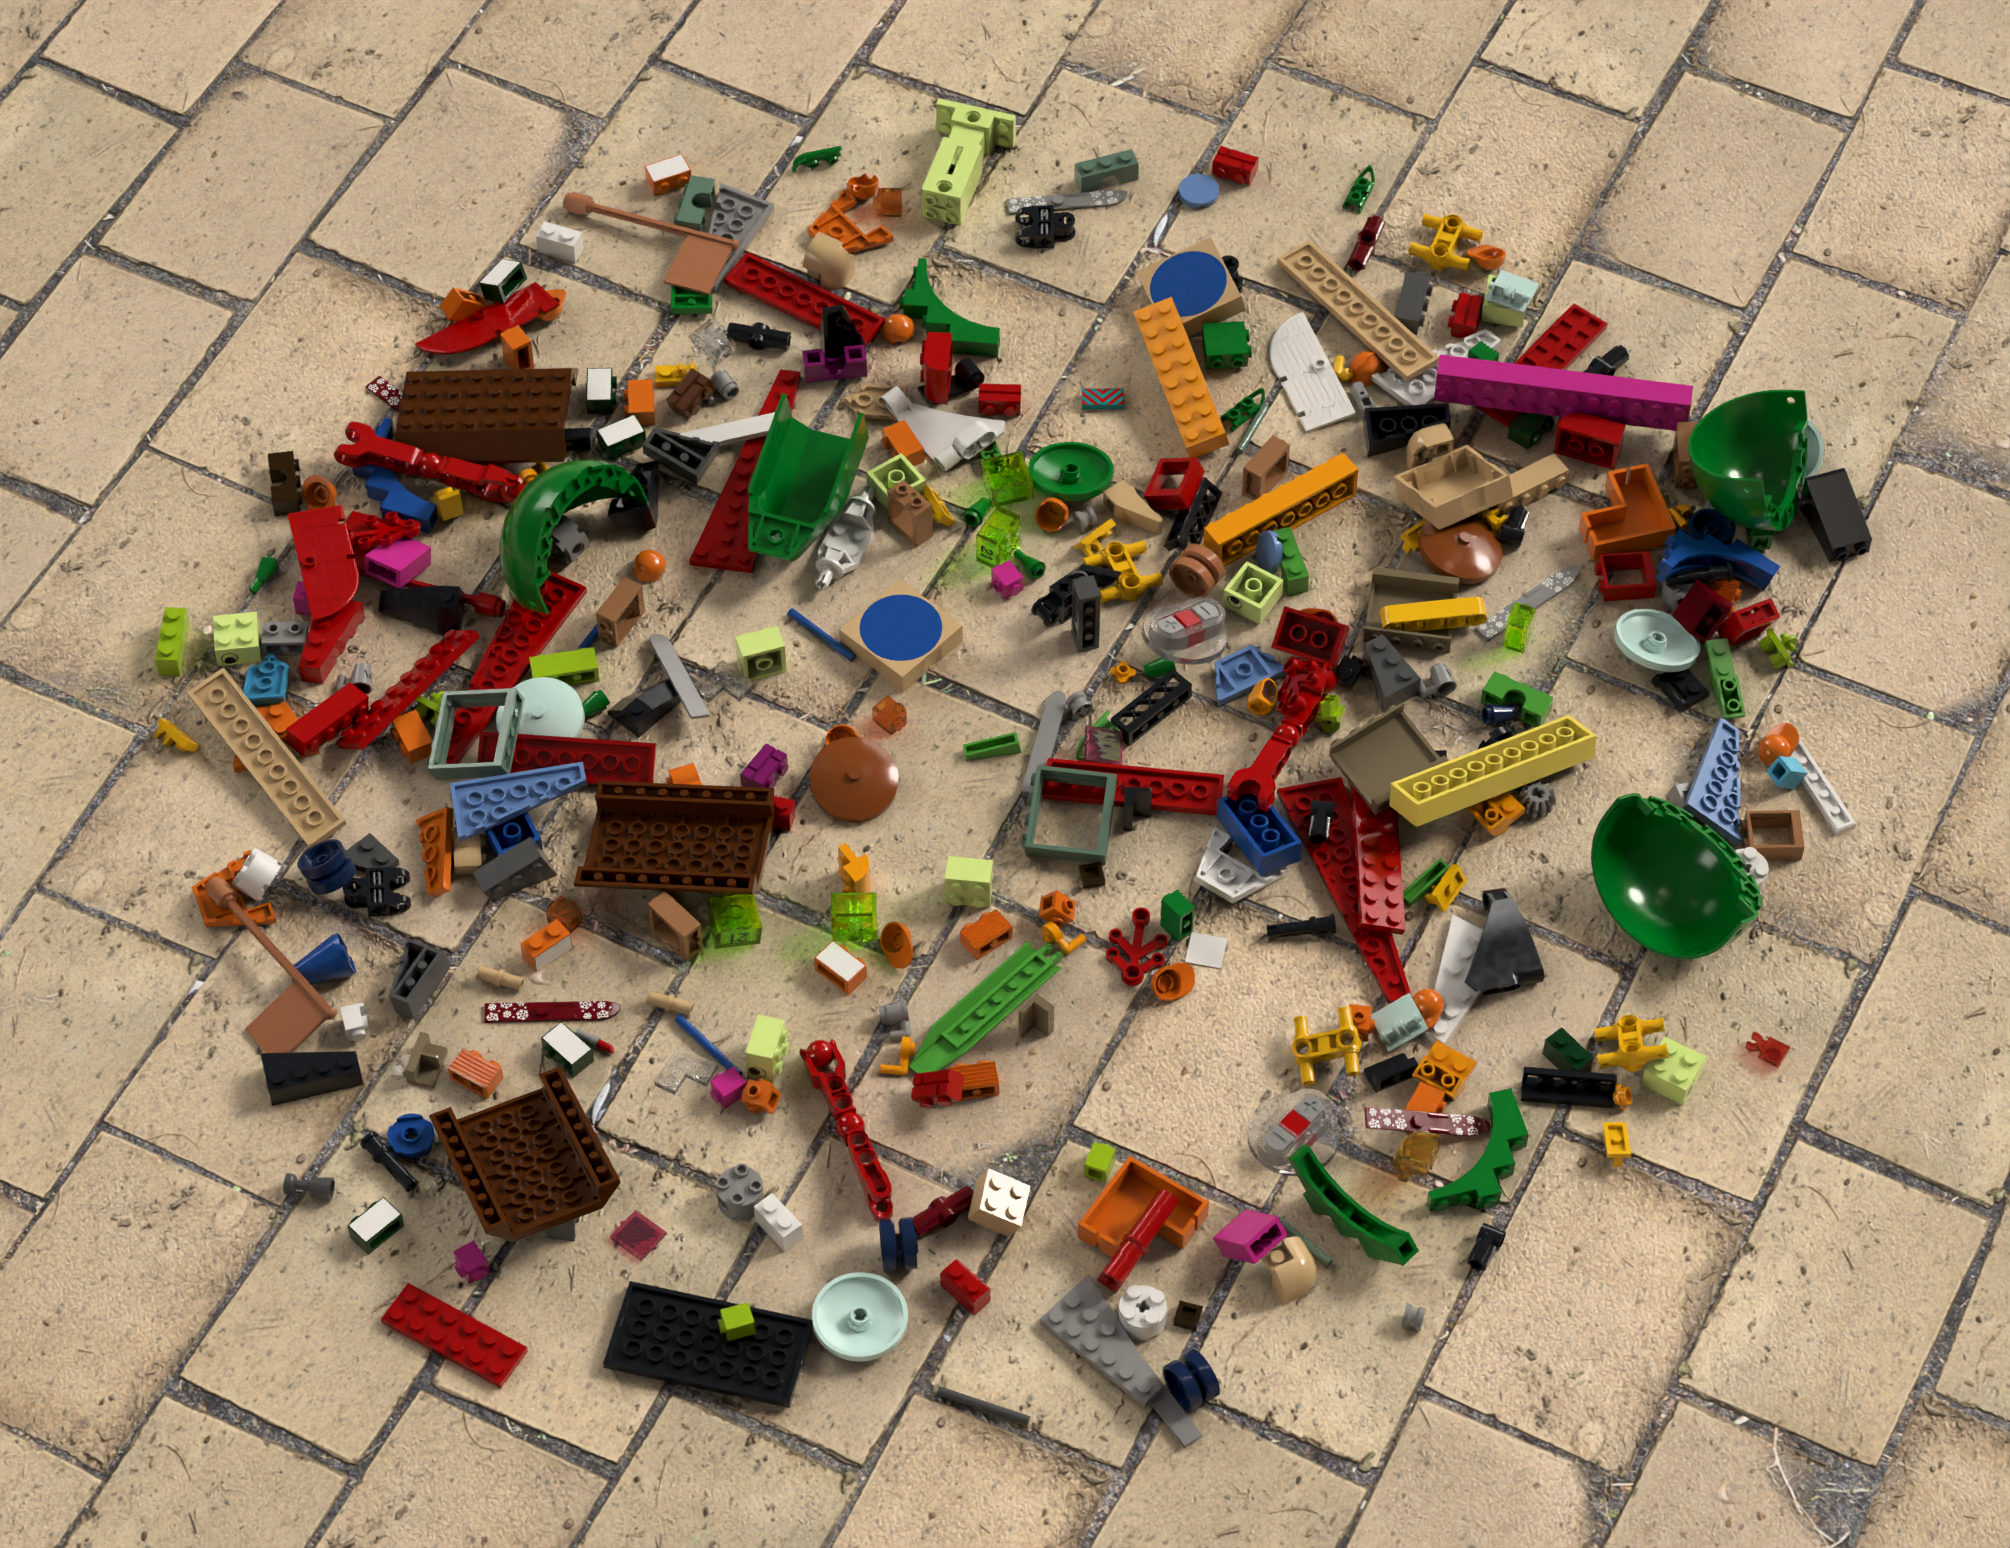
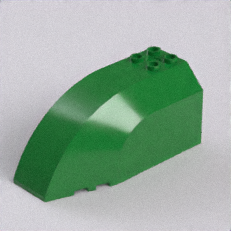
[748,393,869,562]

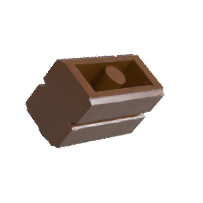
[666,368,714,420]

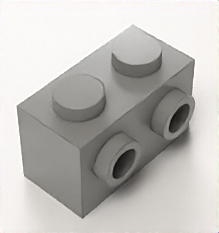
[262,621,309,656]

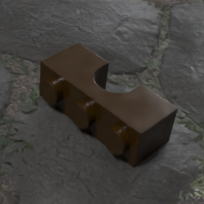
[268,451,303,516]

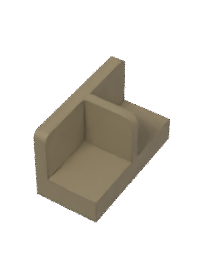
[405,1032,448,1088]

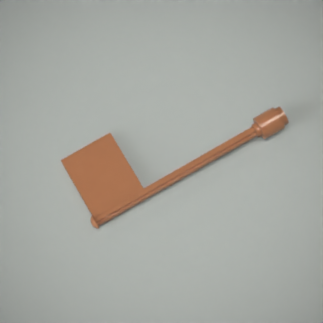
[563,192,739,296]
[205,876,337,1053]

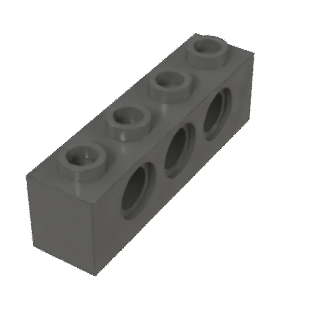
[1071,575,1101,652]

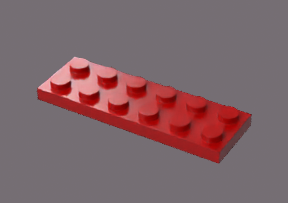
[381,1283,528,1388]

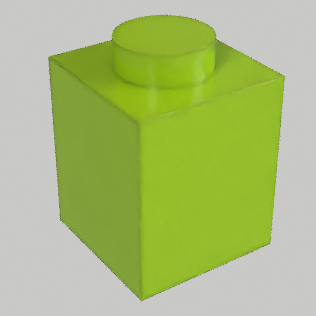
[1084,1142,1116,1183]
[717,1302,756,1341]

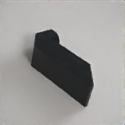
[1070,564,1122,588]

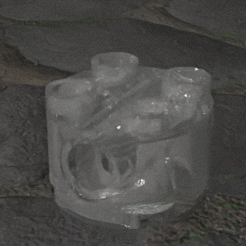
[689,318,736,369]

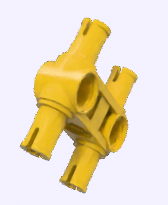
[1408,213,1483,272]
[1083,540,1163,603]
[1291,1006,1362,1086]
[1594,1015,1669,1072]

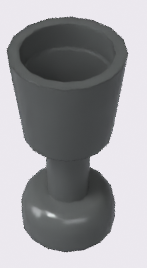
[283,1173,335,1201]

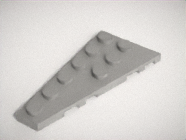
[708,183,774,292]
[1040,1274,1162,1408]

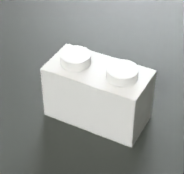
[536,221,584,263]
[754,1193,803,1252]

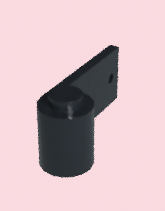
[917,358,985,404]

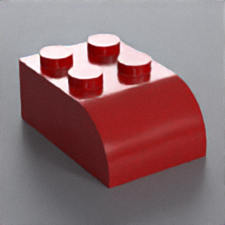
[920,332,953,405]
[1554,412,1626,470]
[1271,606,1350,668]

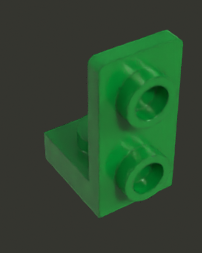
[1745,527,1774,550]

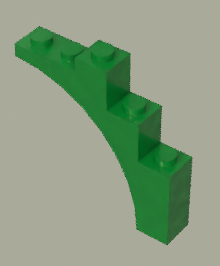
[900,258,1000,357]
[1426,1088,1529,1211]
[1288,1144,1419,1266]

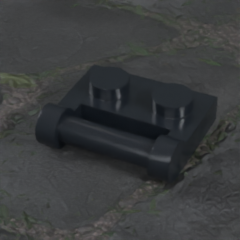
[1651,669,1709,713]

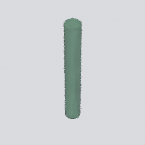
[1235,404,1269,454]
[1278,1216,1333,1268]

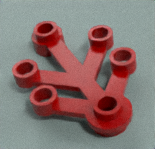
[348,511,421,550]
[1277,657,1320,715]
[1106,907,1167,986]

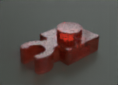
[1745,1032,1790,1068]

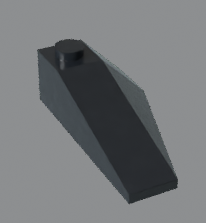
[819,304,866,358]
[378,586,466,635]
[607,674,700,738]

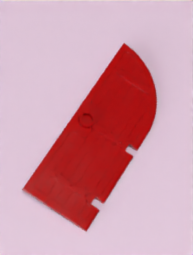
[415,282,560,355]
[287,505,359,622]

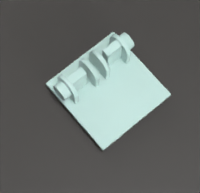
[1485,270,1540,313]
[1371,993,1429,1052]

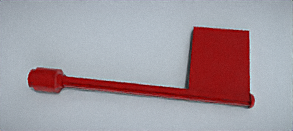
[346,511,506,618]

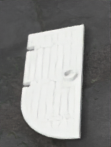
[1269,312,1356,433]

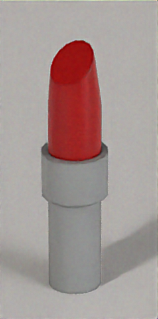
[575,1029,614,1054]

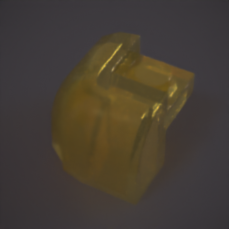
[1391,1130,1441,1183]

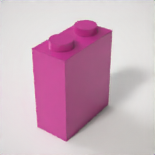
[365,536,431,589]
[1213,1209,1288,1264]

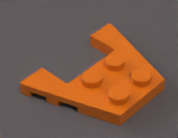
[808,189,894,254]
[233,702,320,773]
[192,850,277,927]

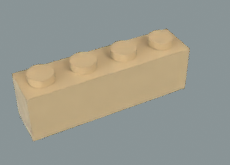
[1489,453,1569,517]

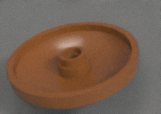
[1418,516,1502,584]
[809,737,899,823]

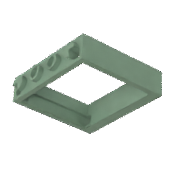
[427,688,525,780]
[1021,765,1117,864]

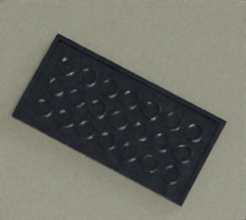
[603,1281,813,1408]

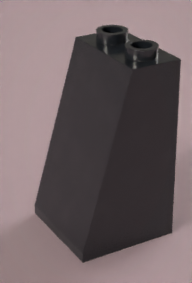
[1799,468,1872,562]

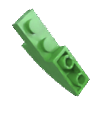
[1705,638,1746,719]

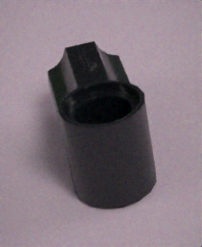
[1499,505,1529,548]
[1308,800,1334,844]
[1467,1223,1506,1271]

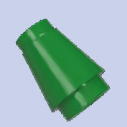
[963,497,991,527]
[1143,655,1177,678]
[582,690,610,718]

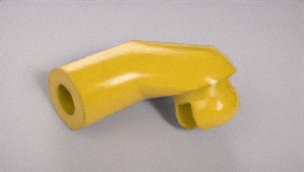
[1333,355,1353,382]

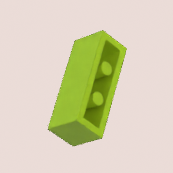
[155,607,190,676]
[529,647,600,685]

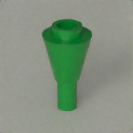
[1013,549,1046,580]
[249,556,280,594]

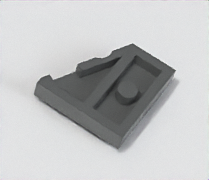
[346,833,400,876]

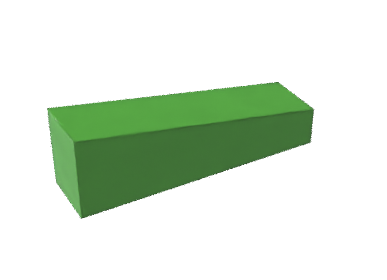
[963,732,1021,761]
[1403,858,1450,907]

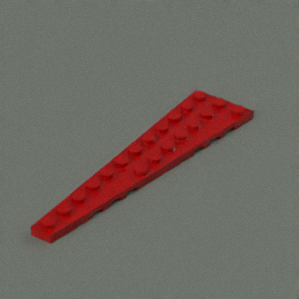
[689,369,801,574]
[428,571,587,765]
[1277,777,1412,1004]

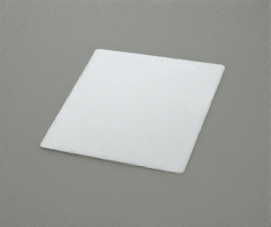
[1185,932,1227,968]

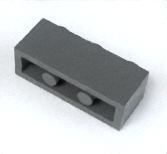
[1394,271,1433,335]

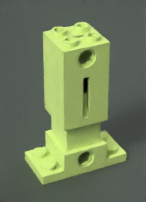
[921,98,1016,225]

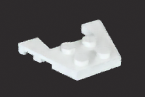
[1195,827,1288,904]

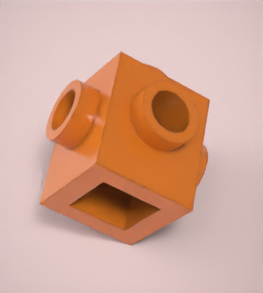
[1039,890,1076,927]
[1348,1004,1375,1042]
[741,1079,782,1115]

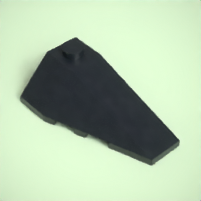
[608,461,659,532]

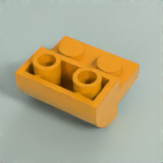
[1465,791,1525,836]
[837,843,870,907]
[1412,1040,1477,1099]

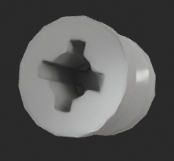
[1073,506,1098,532]
[1066,691,1093,719]
[1402,1303,1426,1331]

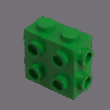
[1202,321,1252,369]

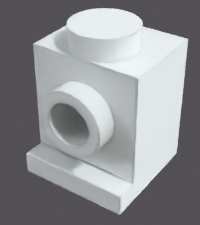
[340,1002,369,1042]

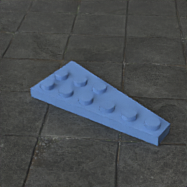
[1683,717,1742,846]
[450,762,587,843]

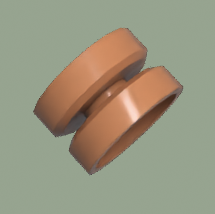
[1169,544,1225,599]

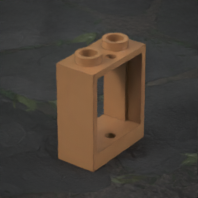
[1672,422,1698,489]
[1242,435,1290,501]
[887,480,933,547]
[596,577,645,647]
[1740,810,1804,860]
[648,891,703,962]

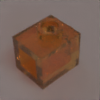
[873,188,902,217]
[872,695,907,735]
[546,895,583,933]

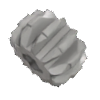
[1518,780,1556,819]

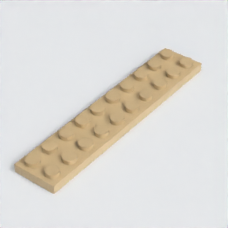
[1277,240,1439,382]
[187,668,347,848]

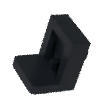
[1334,655,1367,689]

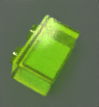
[1503,602,1536,654]

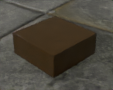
[1079,862,1105,889]
[1173,1301,1203,1331]

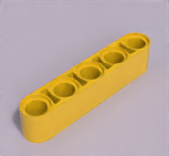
[1379,597,1488,632]

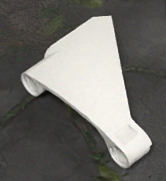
[881,386,1005,472]

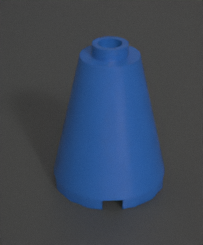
[292,933,357,985]

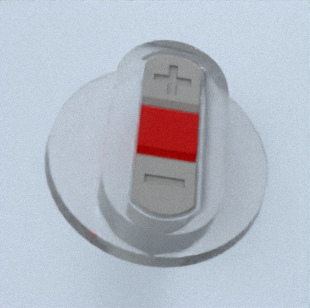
[1142,597,1228,665]
[1247,1089,1340,1176]

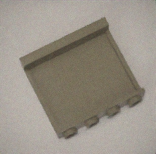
[1363,567,1459,652]
[1329,702,1449,816]

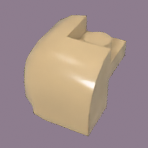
[803,232,855,290]
[1405,423,1454,470]
[1261,1236,1317,1305]

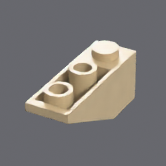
[1103,480,1163,535]

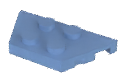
[1214,645,1285,706]

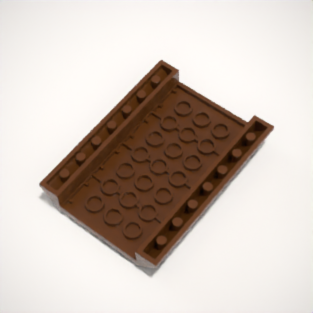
[395,368,578,464]
[574,781,774,895]
[429,1067,621,1242]

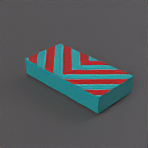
[1082,388,1124,409]

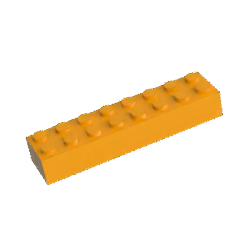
[1133,297,1230,457]
[1203,453,1359,567]

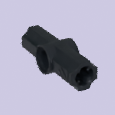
[726,322,791,350]
[1584,345,1629,376]

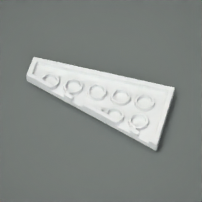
[1371,329,1502,406]
[1424,915,1483,1045]

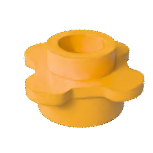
[1110,661,1136,684]
[1613,1083,1632,1111]

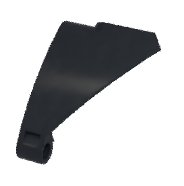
[1464,888,1544,995]

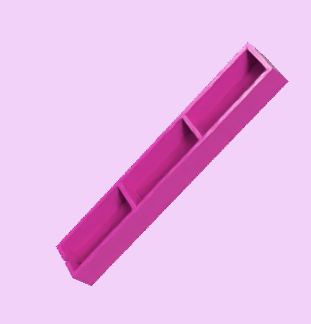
[1434,355,1693,431]

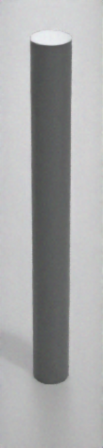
[937,1386,1031,1426]

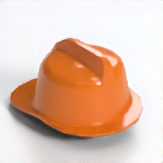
[1348,350,1390,386]
[302,475,337,510]

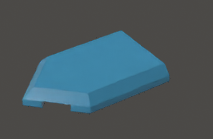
[243,652,290,705]

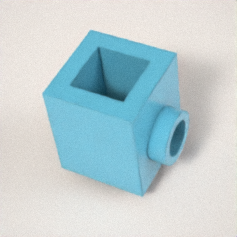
[1766,756,1808,789]

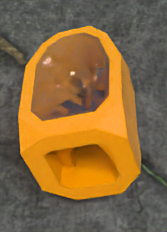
[1247,678,1278,716]

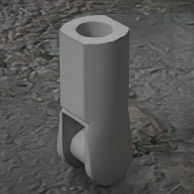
[1350,381,1376,417]

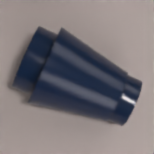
[1482,704,1516,726]

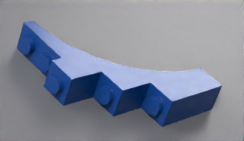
[352,418,438,534]
[1656,529,1780,591]

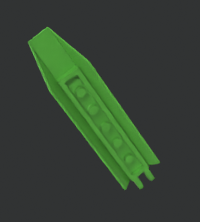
[909,941,1064,1073]

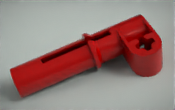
[1096,1189,1178,1293]

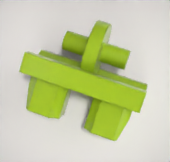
[1758,628,1798,670]
[414,691,444,727]
[1315,695,1346,733]

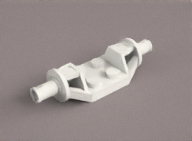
[815,486,876,590]

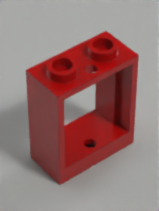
[1144,457,1205,510]
[1594,551,1657,601]
[1717,598,1780,647]

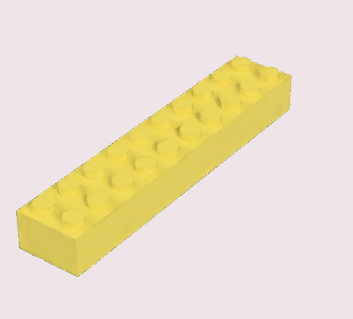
[1389,715,1596,827]

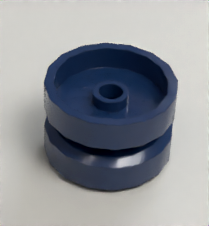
[1686,508,1736,545]
[297,839,356,895]
[879,1217,918,1272]
[1163,1349,1220,1412]

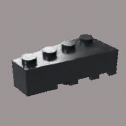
[1363,403,1451,457]
[260,1051,363,1106]

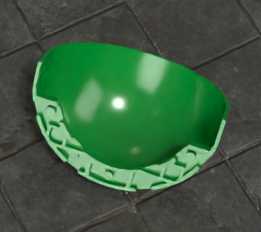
[1688,390,1808,531]
[499,459,649,615]
[1591,793,1762,959]

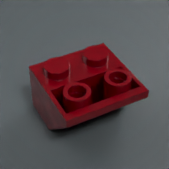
[1672,580,1733,643]

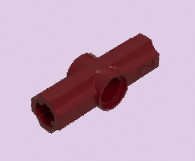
[1348,215,1385,272]
[912,1186,974,1239]

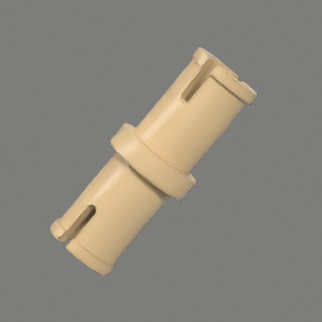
[476,965,524,991]
[646,990,694,1017]

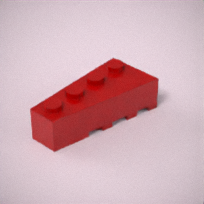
[298,601,365,684]

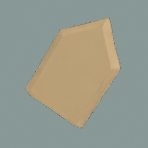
[843,384,908,420]

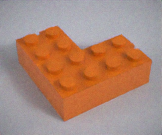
[1579,463,1677,561]
[1078,1156,1209,1258]

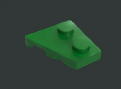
[671,286,713,315]

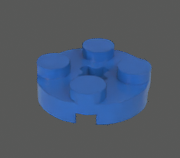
[387,1113,435,1158]

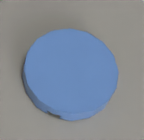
[1179,174,1219,208]
[1256,531,1283,574]

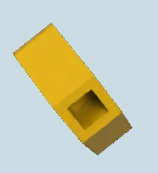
[429,487,464,521]

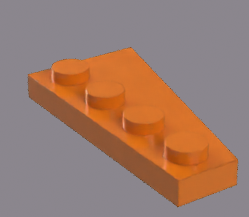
[416,806,453,897]

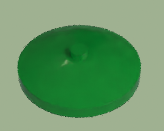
[1028,442,1114,501]

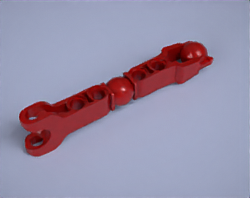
[334,421,525,503]
[1227,662,1336,812]
[800,1039,893,1221]

